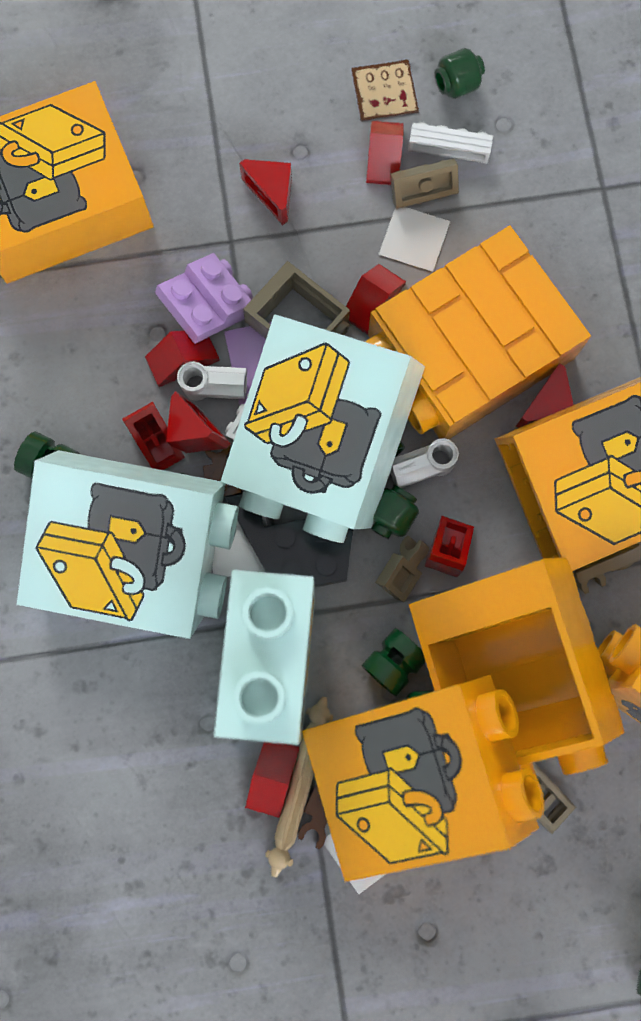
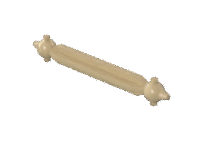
[265,696,333,878]

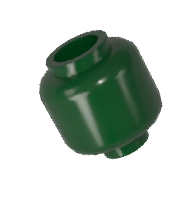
[434,48,485,99]
[371,485,419,540]

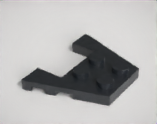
[227,494,353,587]

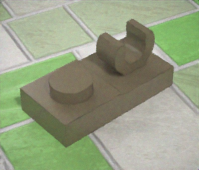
[390,158,459,209]
[572,543,641,594]

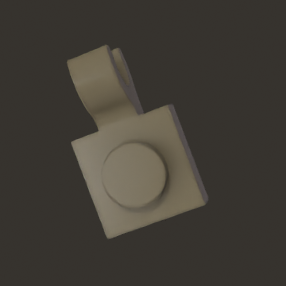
[375,535,430,602]

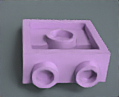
[155,253,253,344]

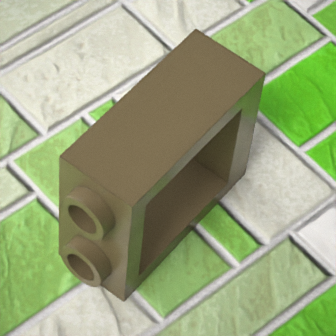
[243,261,350,339]

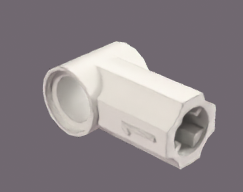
[177,361,247,401]
[390,438,459,488]

